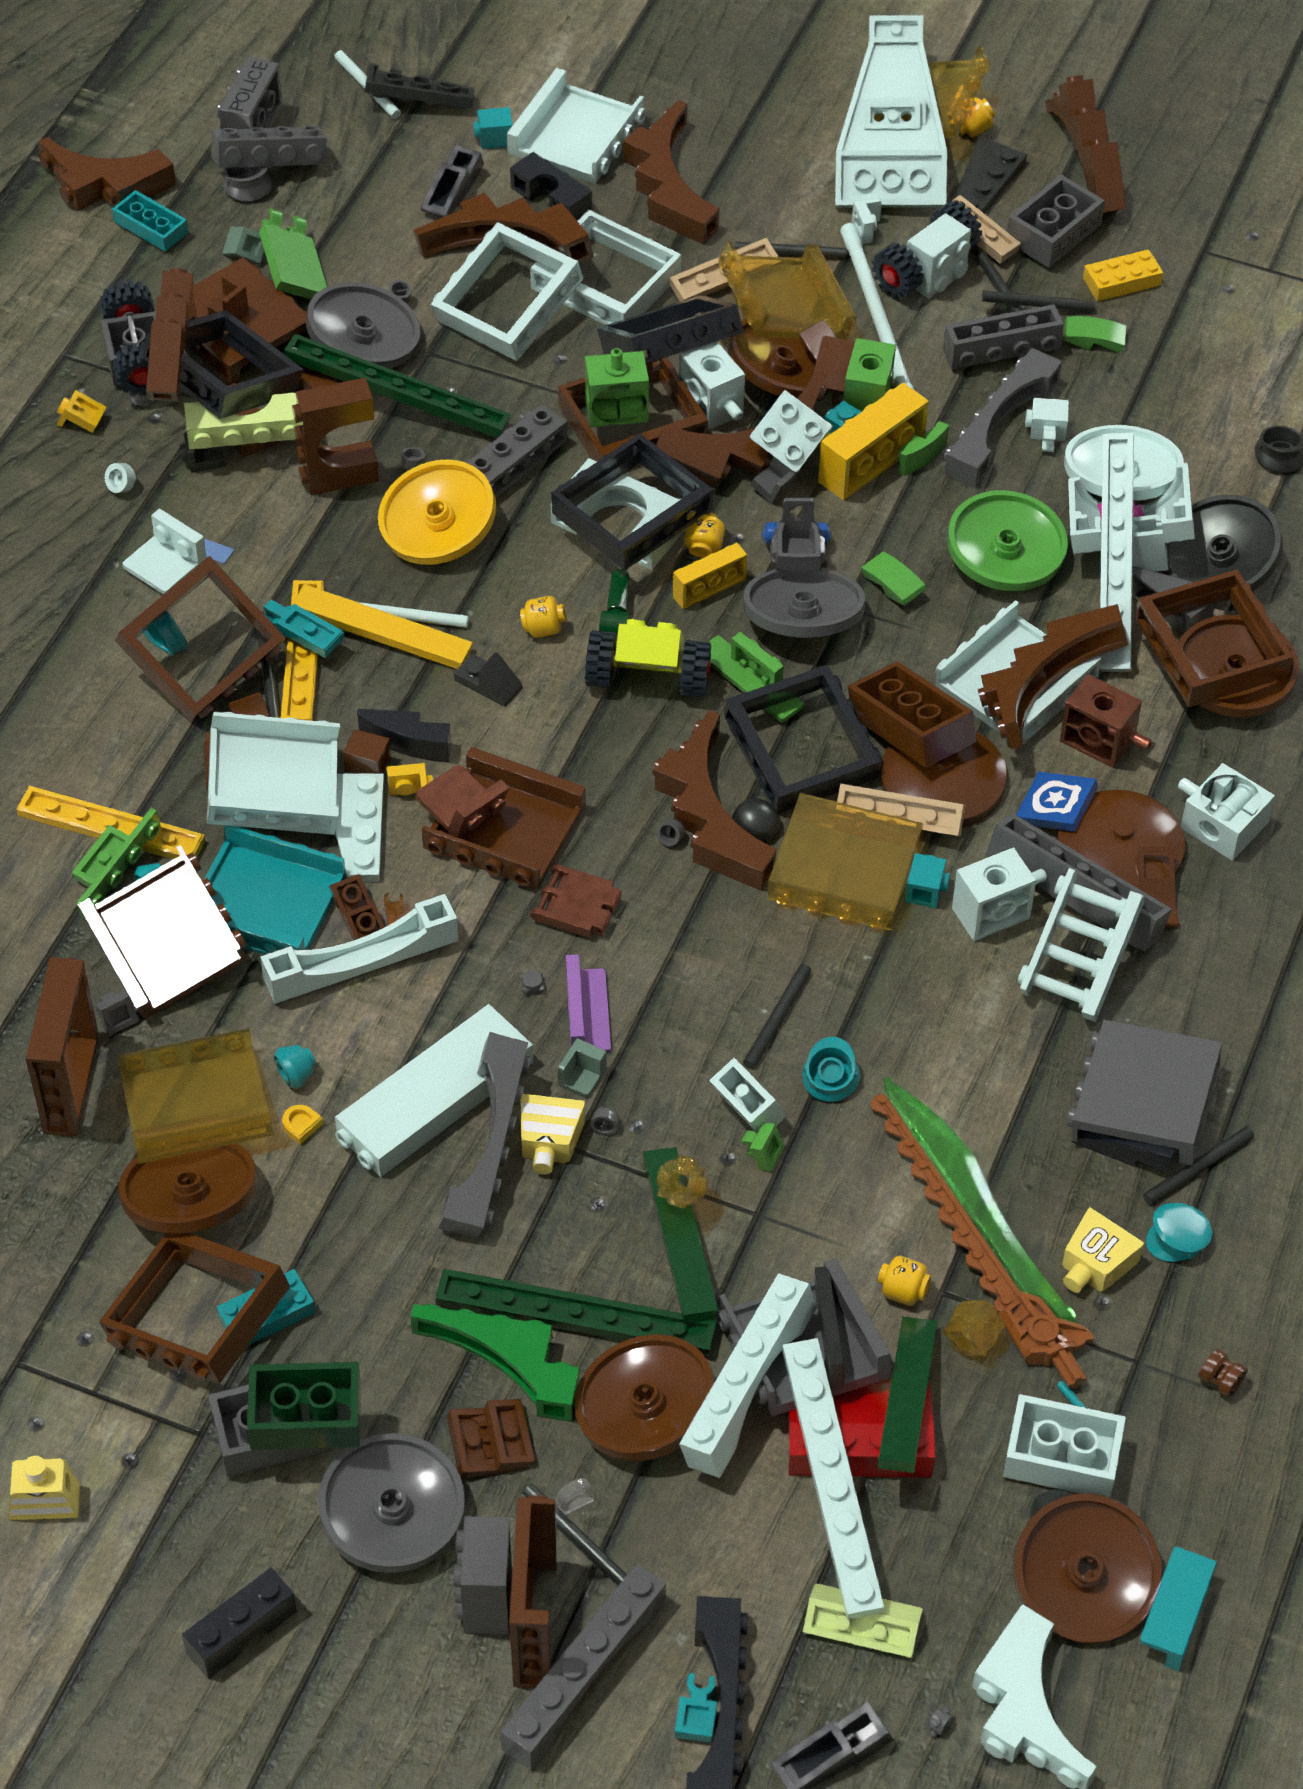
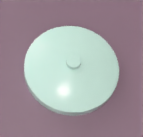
[1064,425,1184,500]

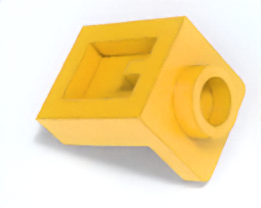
[56,390,106,433]
[387,763,433,796]

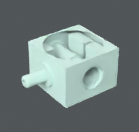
[679,341,745,430]
[1178,763,1275,861]
[952,847,1047,941]

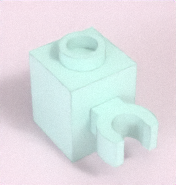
[1025,398,1069,452]

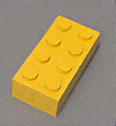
[818,382,929,501]

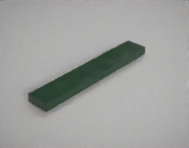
[643,1147,718,1322]
[878,1317,937,1473]

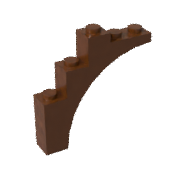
[1045,75,1126,212]
[623,100,719,245]
[413,193,594,264]
[146,268,197,401]
[656,370,827,487]
[978,604,1128,749]
[652,710,777,891]

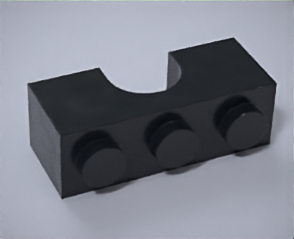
[510,152,592,221]
[182,1567,297,1679]

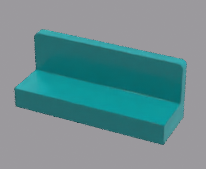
[1140,1547,1217,1672]

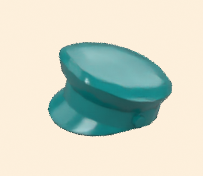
[143,612,188,656]
[802,1037,861,1102]
[1146,1203,1213,1262]

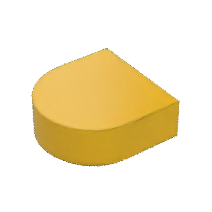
[282,1105,324,1145]

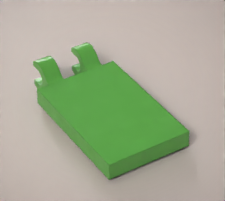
[259,208,327,299]

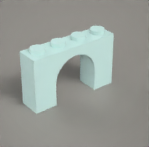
[550,458,684,570]

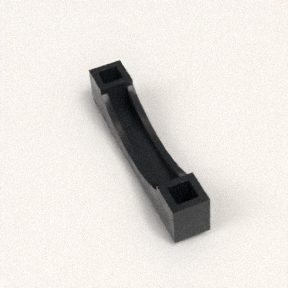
[686,1596,748,1789]

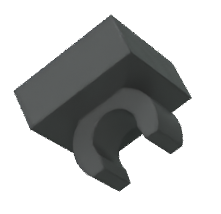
[95,990,139,1036]

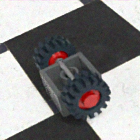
[100,280,156,396]

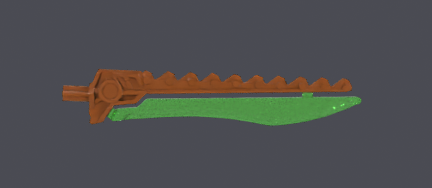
[871,1077,1094,1389]

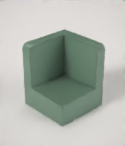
[223,227,264,263]
[558,1038,607,1098]

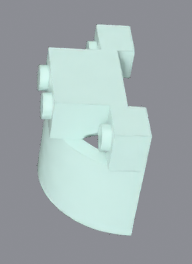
[1068,463,1195,572]

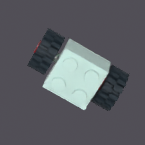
[871,200,982,299]

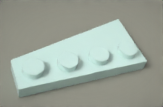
[335,774,384,882]

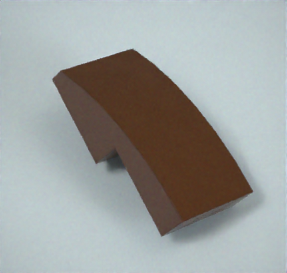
[328,874,385,940]

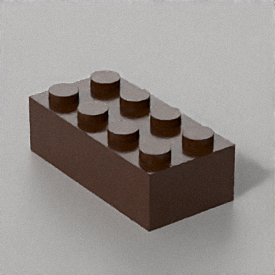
[848,661,976,768]

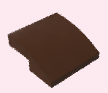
[446,1399,535,1479]

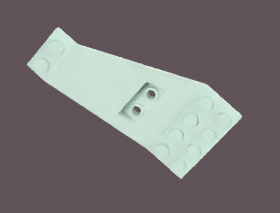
[835,15,947,208]

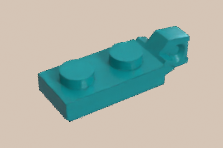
[263,600,344,658]

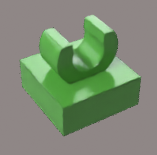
[741,1122,785,1172]

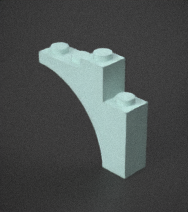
[972,1604,1097,1789]

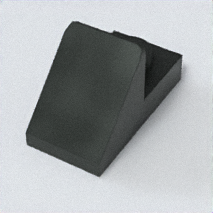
[454,652,522,707]

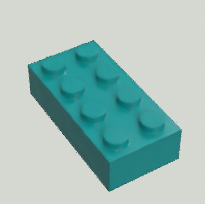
[112,190,189,252]
[216,1269,316,1345]

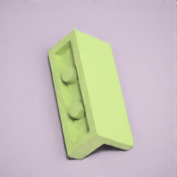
[803,1584,923,1658]

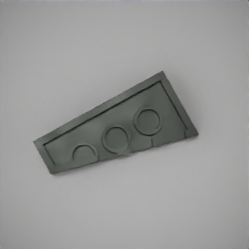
[364,63,475,110]
[955,135,1027,214]

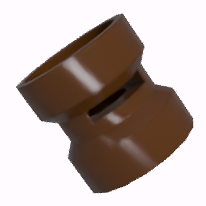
[1198,1349,1248,1398]

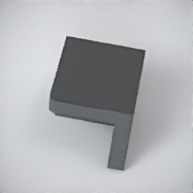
[751,456,800,505]

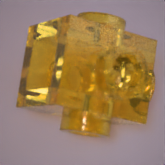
[656,1155,708,1208]
[942,1300,1006,1356]

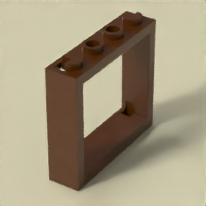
[558,356,708,464]
[115,556,285,723]
[1134,569,1294,707]
[26,957,99,1136]
[99,1233,290,1384]

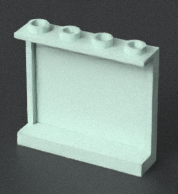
[507,68,646,184]
[935,600,1101,744]
[207,712,340,835]

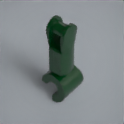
[599,569,629,636]

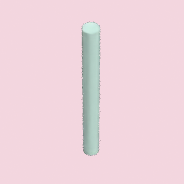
[335,50,401,119]
[358,602,469,628]

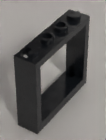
[597,295,744,364]
[143,310,303,419]
[551,433,713,571]
[724,665,882,813]

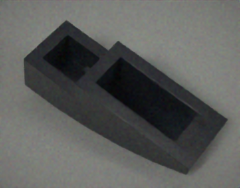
[421,145,484,217]
[357,709,451,763]
[1072,1130,1179,1173]
[771,1702,894,1789]

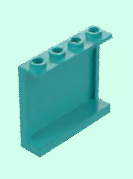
[204,825,346,955]

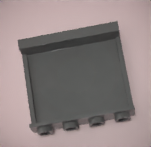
[1067,1019,1222,1165]
[717,1258,892,1417]

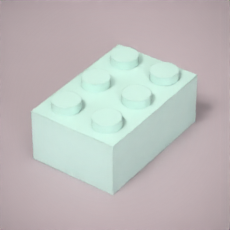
[1003,1394,1126,1498]

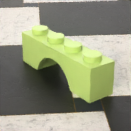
[184,393,299,449]

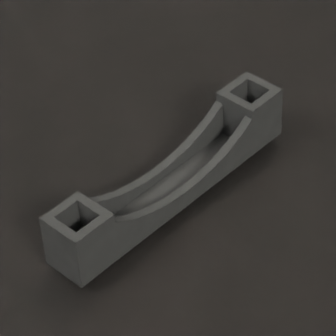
[943,348,1062,488]
[438,1032,531,1239]
[500,1563,666,1771]

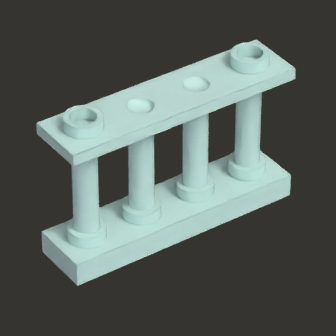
[1017,868,1144,1022]

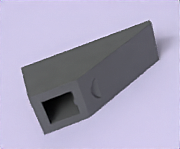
[1132,566,1216,634]

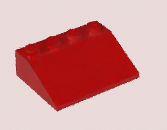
[788,1378,935,1478]

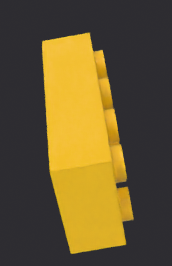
[1083,249,1163,302]
[673,543,747,609]

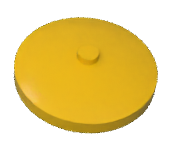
[378,460,496,565]

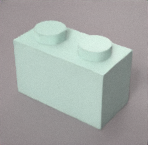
[709,1058,787,1133]

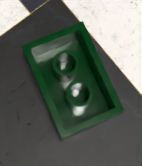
[247,1362,361,1450]

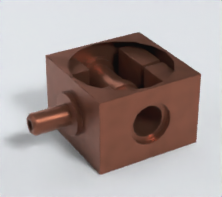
[1059,674,1152,768]

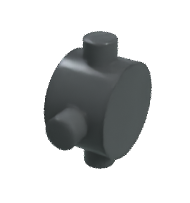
[519,971,545,995]
[928,1706,953,1737]

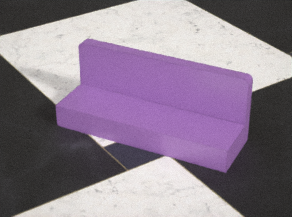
[566,954,611,1053]

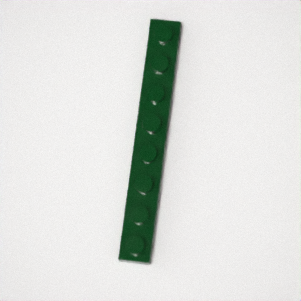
[284,334,511,438]
[435,1268,717,1357]

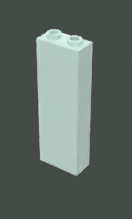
[335,1004,533,1177]

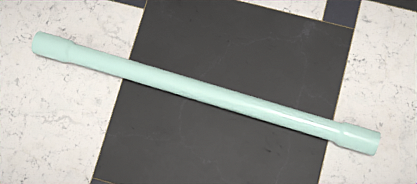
[840,223,914,390]

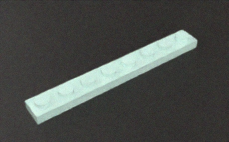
[1100,433,1134,672]
[782,1338,884,1619]

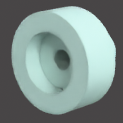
[105,463,136,493]

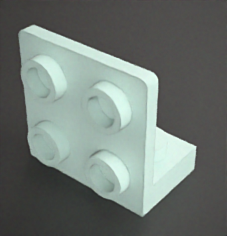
[750,390,832,472]
[122,508,207,594]

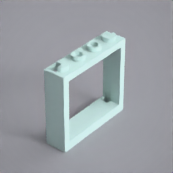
[531,210,681,325]
[431,222,584,361]

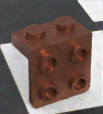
[416,765,509,838]

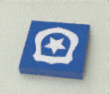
[1016,771,1098,832]

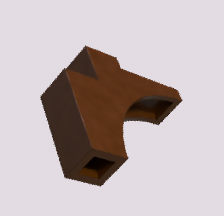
[39,137,176,211]

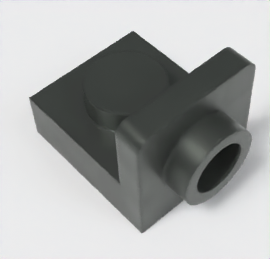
[179,432,226,473]

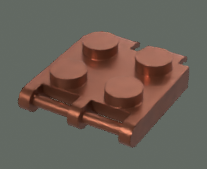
[530,864,622,938]

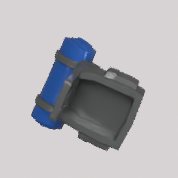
[762,498,831,571]

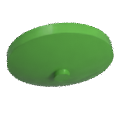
[947,490,1068,591]

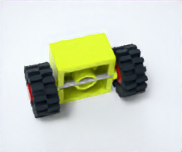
[585,619,711,698]

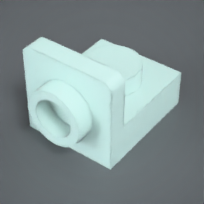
[852,197,882,245]

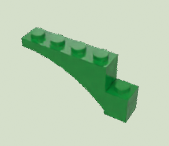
[411,1304,579,1422]

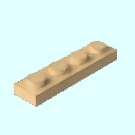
[669,238,780,302]
[835,784,966,836]

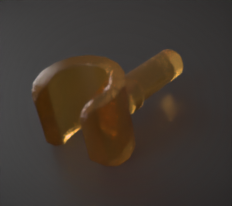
[384,893,404,926]

